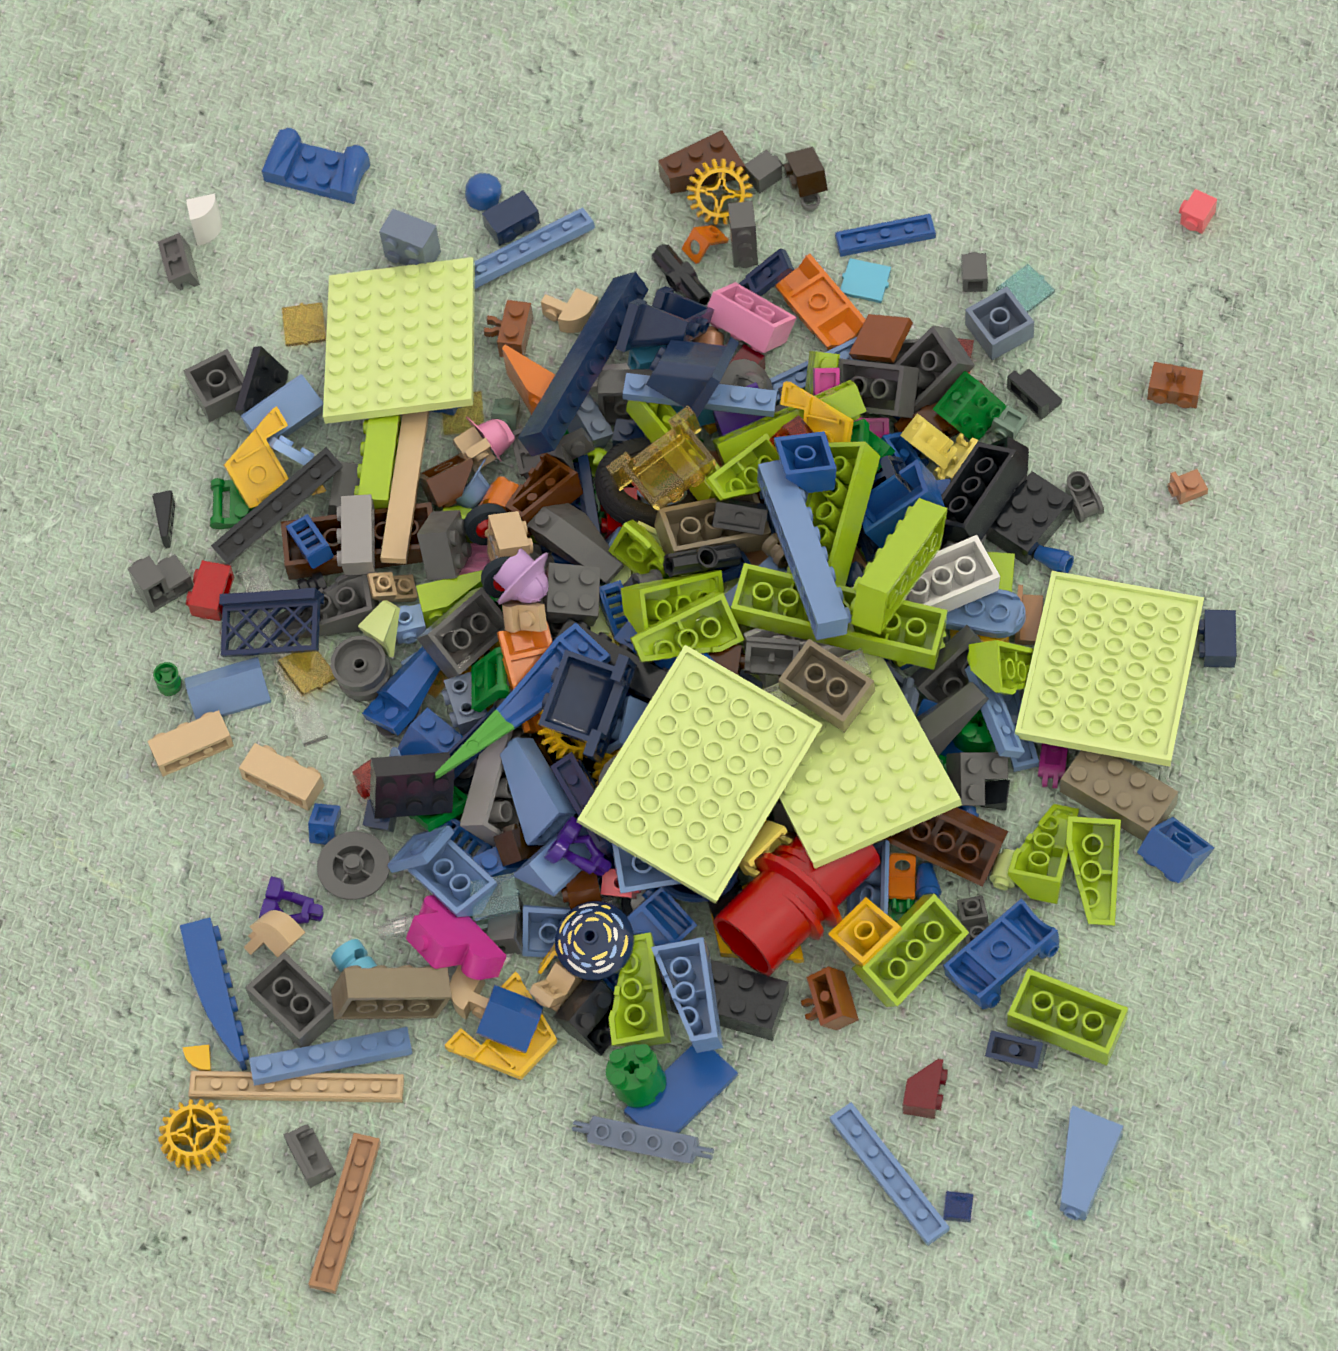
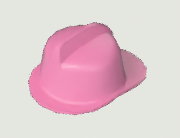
[465,416,515,462]

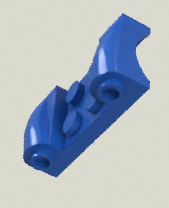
[262,128,370,204]
[592,887,698,992]
[943,899,1060,1010]

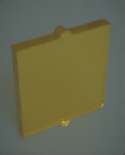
[282,302,326,347]
[442,391,484,435]
[277,644,336,696]

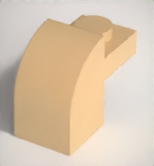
[541,288,599,333]
[453,426,496,473]
[502,600,547,633]
[244,910,306,957]
[529,961,583,1012]
[450,965,489,1019]

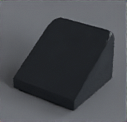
[980,779,1010,810]

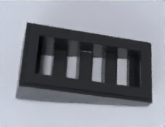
[152,490,175,548]

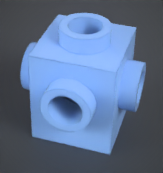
[396,604,426,644]

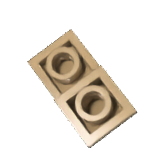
[367,572,418,602]

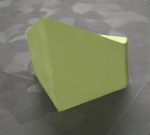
[358,600,400,657]

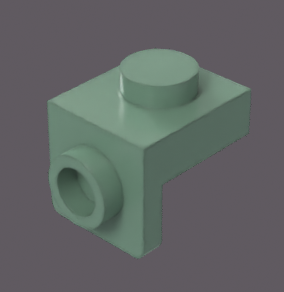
[491,398,520,431]
[990,405,1028,440]

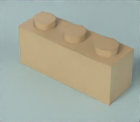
[147,710,234,777]
[239,743,324,811]

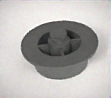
[317,831,390,900]

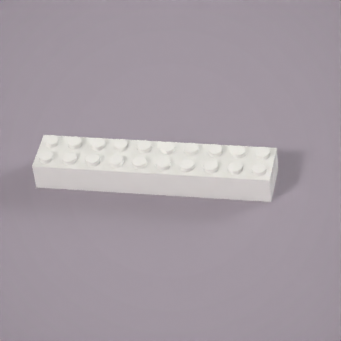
[743,535,1000,689]

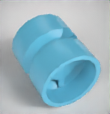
[331,939,377,972]

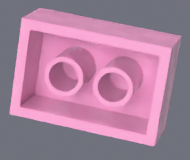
[707,282,797,353]

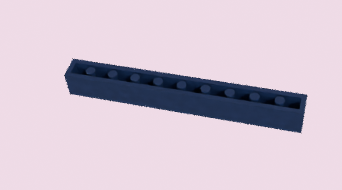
[518,271,649,456]

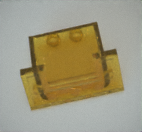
[606,405,716,510]

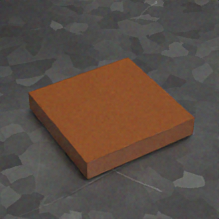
[849,314,913,363]

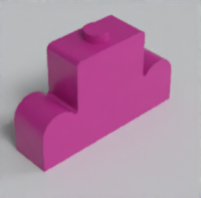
[406,895,507,980]

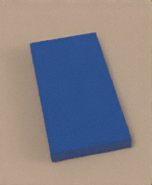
[624,1045,738,1133]

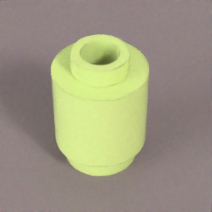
[989,849,1016,890]

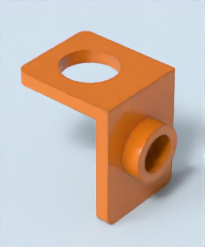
[682,225,729,264]
[888,853,916,900]

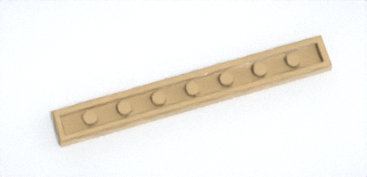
[381,411,430,564]
[188,1071,404,1103]

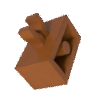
[484,300,533,357]
[1147,362,1204,408]
[801,966,859,1030]

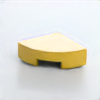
[183,1045,212,1071]

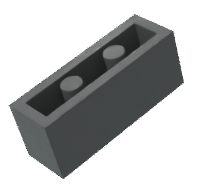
[728,201,758,268]

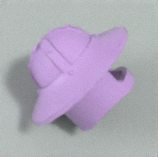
[493,548,549,605]

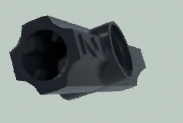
[651,244,711,306]
[663,543,742,577]

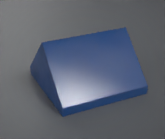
[476,985,544,1053]

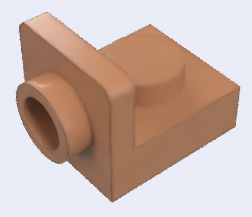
[1167,469,1208,505]

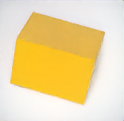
[828,897,902,966]

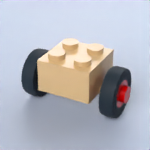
[464,503,533,598]

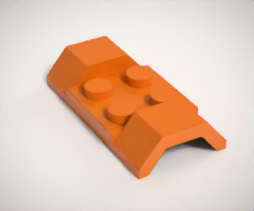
[775,253,866,350]
[497,621,553,733]

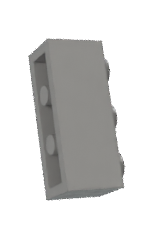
[337,494,375,576]

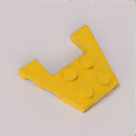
[780,381,854,443]
[223,406,326,508]
[445,971,557,1080]

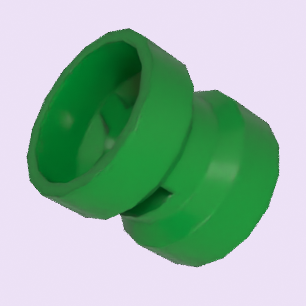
[153,662,182,696]

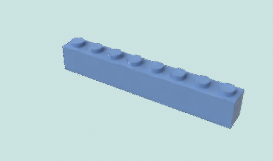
[757,460,851,640]

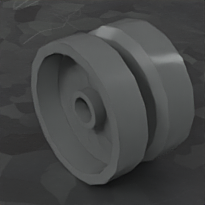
[330,636,393,701]

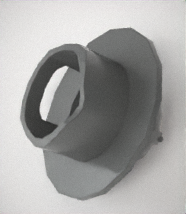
[719,359,773,390]

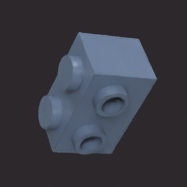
[567,393,613,449]
[441,672,487,735]

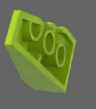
[621,570,724,634]
[967,640,1034,695]
[1066,816,1121,926]

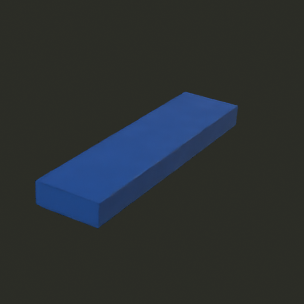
[835,213,936,257]

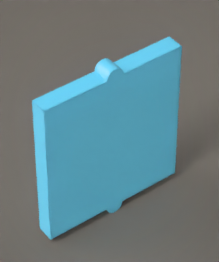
[841,258,891,303]

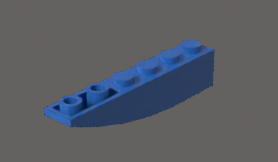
[180,917,250,1071]

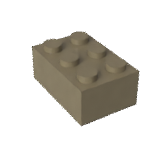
[778,639,875,733]

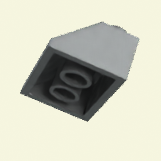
[910,625,984,703]

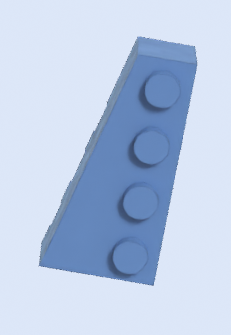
[651,937,723,1053]

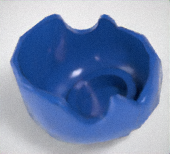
[465,173,502,211]

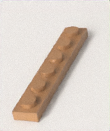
[308,1133,381,1294]

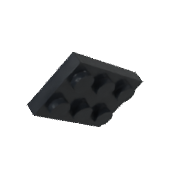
[235,346,289,416]

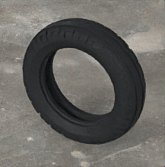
[595,437,698,528]

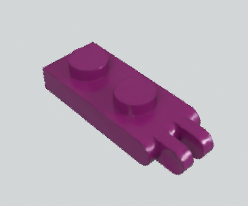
[1038,743,1068,789]

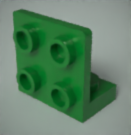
[932,370,1007,441]

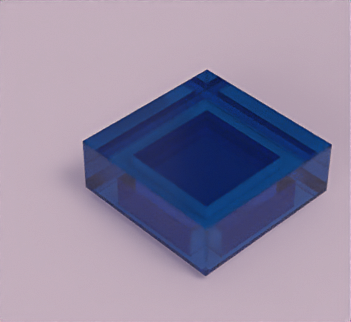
[943,1191,973,1223]

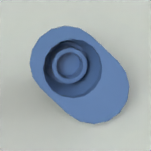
[456,458,490,509]

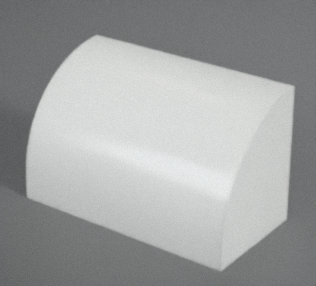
[186,194,222,246]

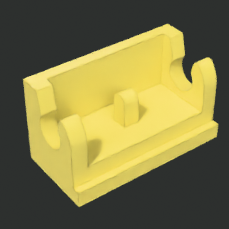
[900,413,958,470]
[933,433,978,481]
[739,820,793,877]

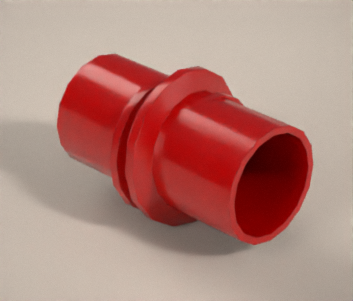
[713,835,881,976]

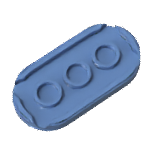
[946,589,1026,638]

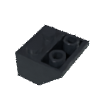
[553,979,615,1056]

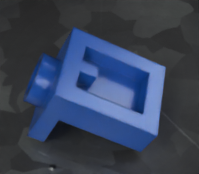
[308,803,341,845]

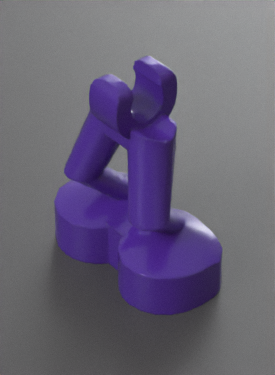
[544,816,612,877]
[259,876,324,924]

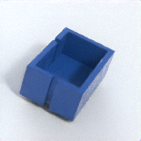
[862,459,945,549]

